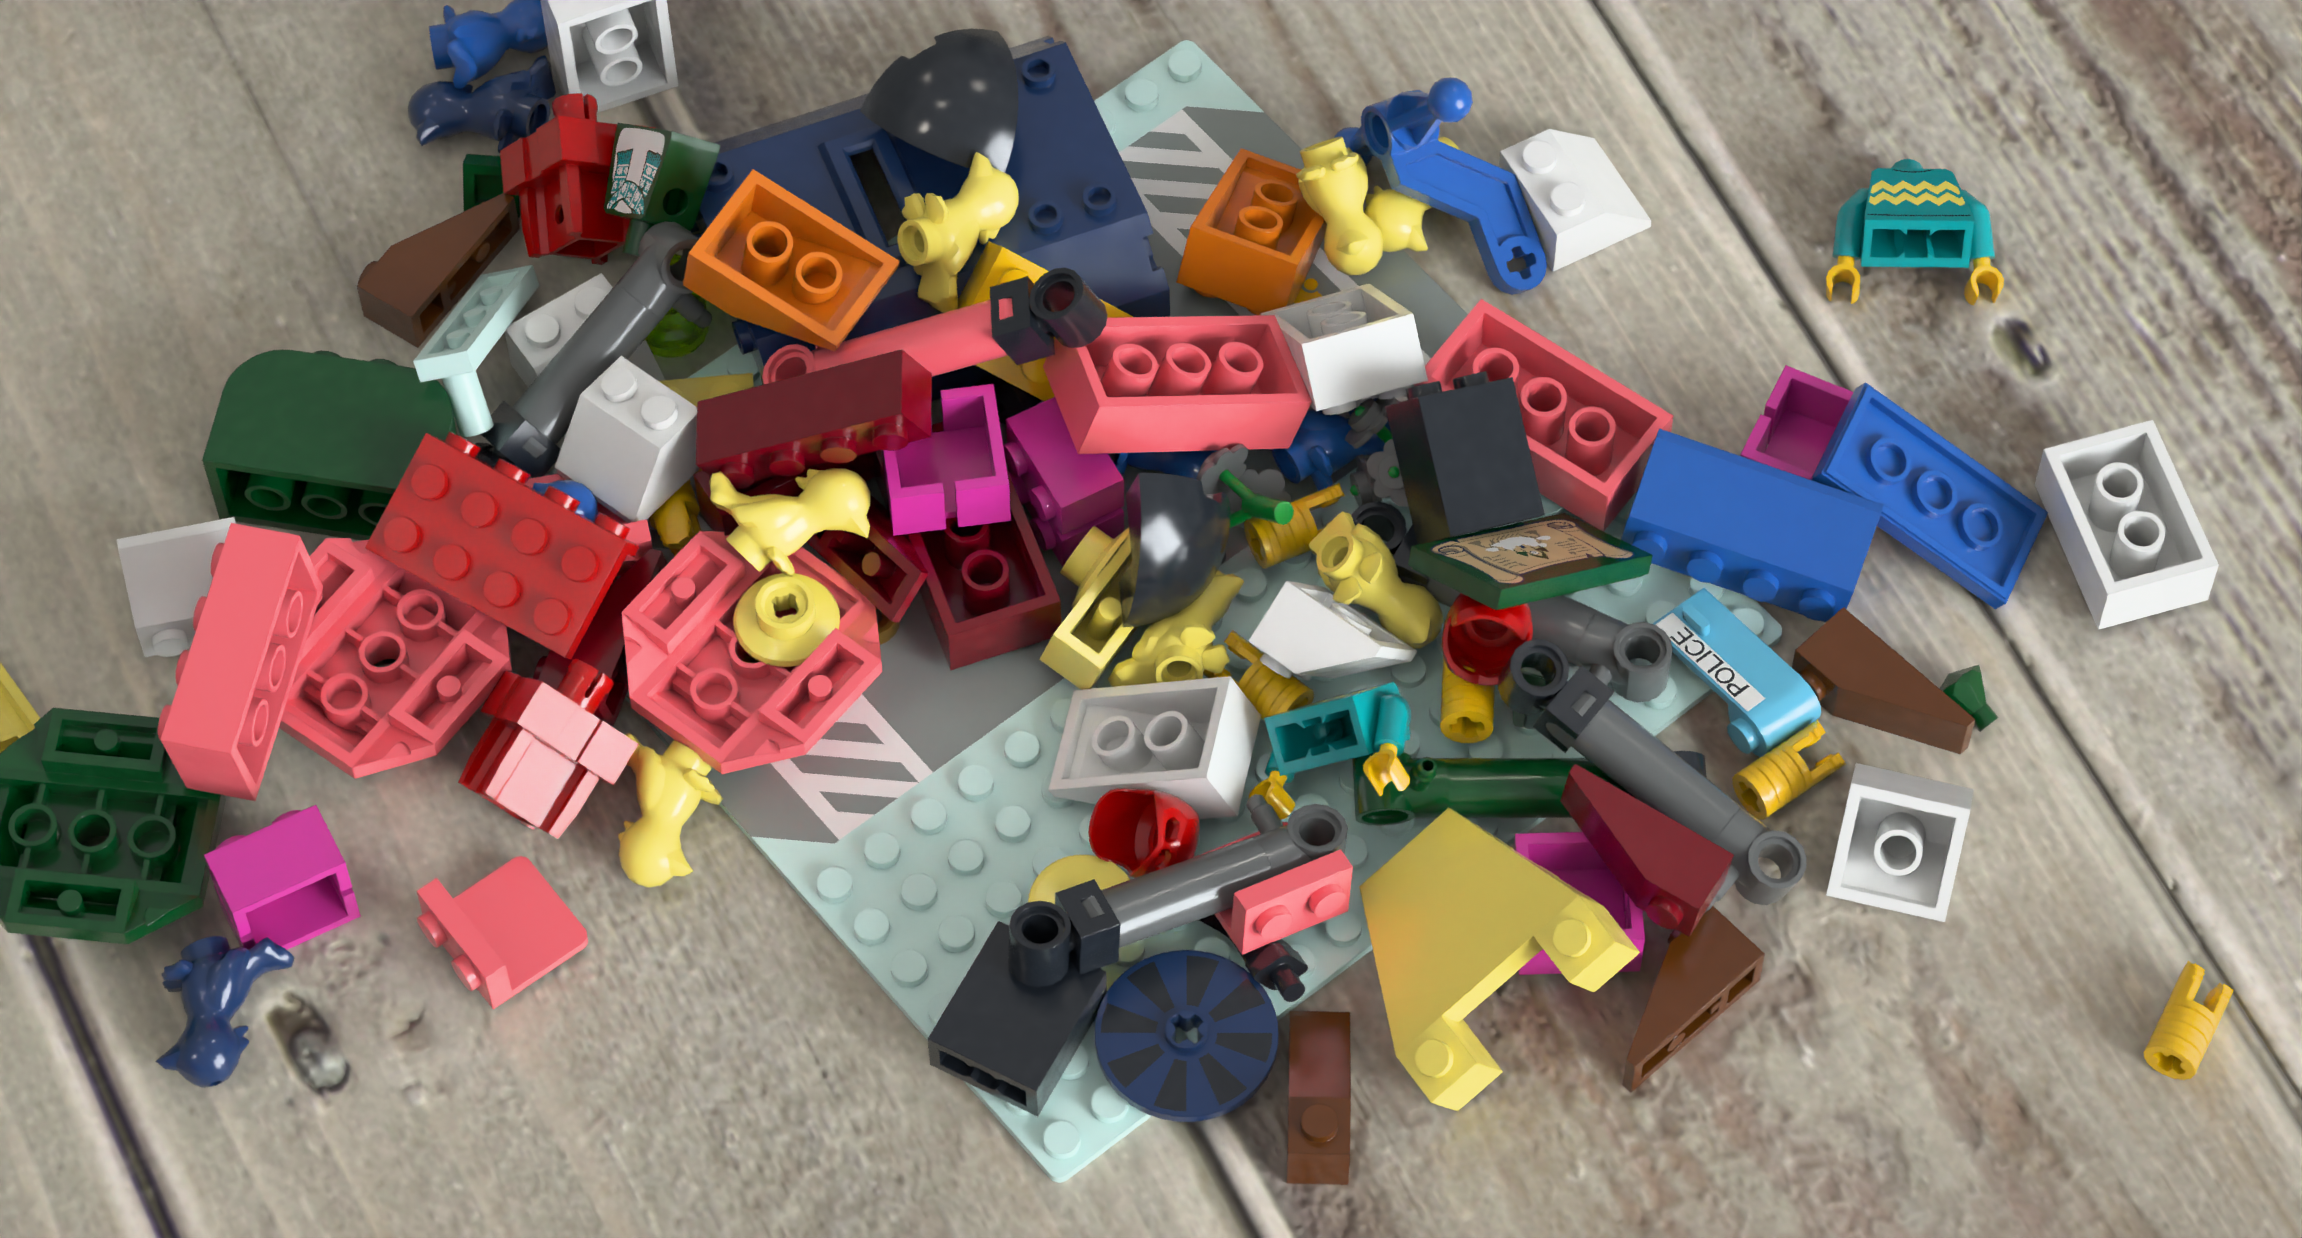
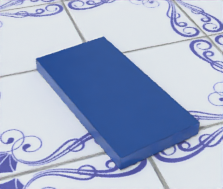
[1811,382,2048,609]

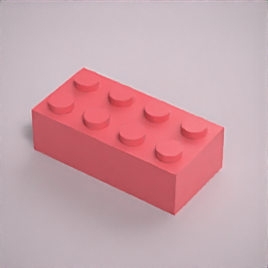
[1414,299,1673,531]
[1043,315,1312,454]
[158,523,323,801]

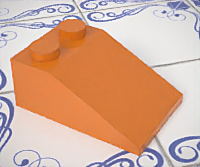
[1176,148,1327,315]
[683,169,900,352]

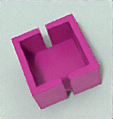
[1740,365,1853,480]
[881,384,1011,536]
[1003,397,1124,567]
[204,805,361,950]
[1513,832,1645,975]

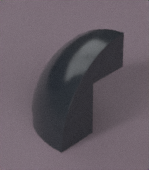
[860,29,1018,173]
[1119,473,1231,627]

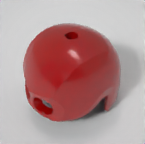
[1442,593,1533,686]
[1088,788,1200,878]

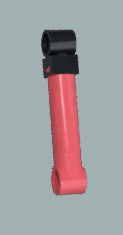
[762,268,1108,384]

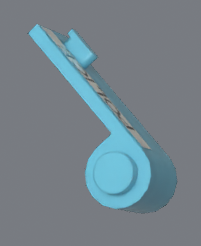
[1653,588,1821,757]

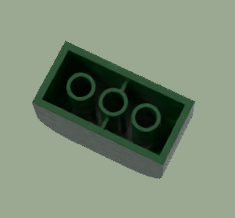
[202,350,458,541]

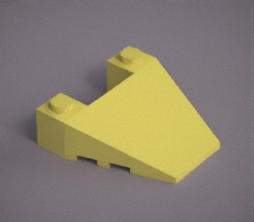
[1359,808,1640,1111]

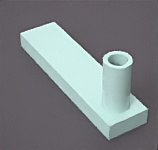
[413,265,539,437]

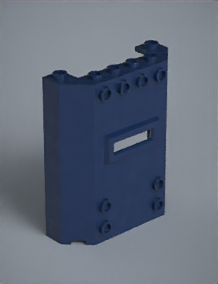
[691,36,1170,401]

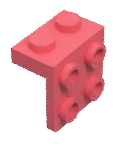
[1196,822,1353,955]
[417,856,588,1009]

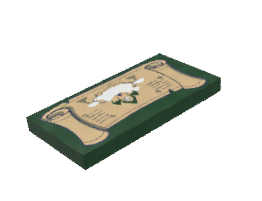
[1408,513,1653,610]

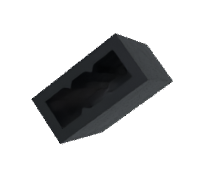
[1385,371,1545,545]
[928,921,1107,1117]

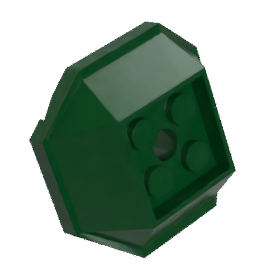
[0,708,226,944]

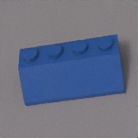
[1620,429,1884,623]

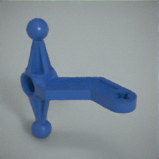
[1334,77,1547,295]

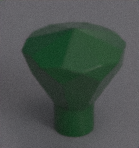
[1940,665,1999,732]

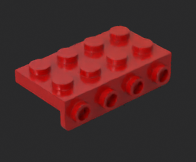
[365,431,640,659]

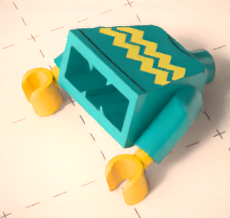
[1826,159,2004,305]
[1248,682,1411,820]

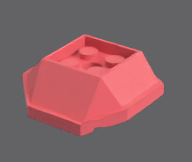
[622,531,882,774]
[279,538,512,779]

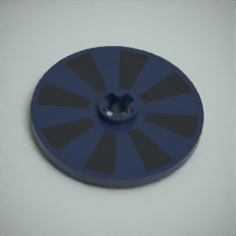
[1095,950,1279,1122]

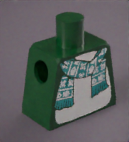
[604,123,721,257]

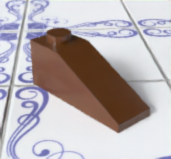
[357,193,520,348]
[1792,607,1975,754]
[1622,906,1765,1093]
[1287,1011,1351,1185]

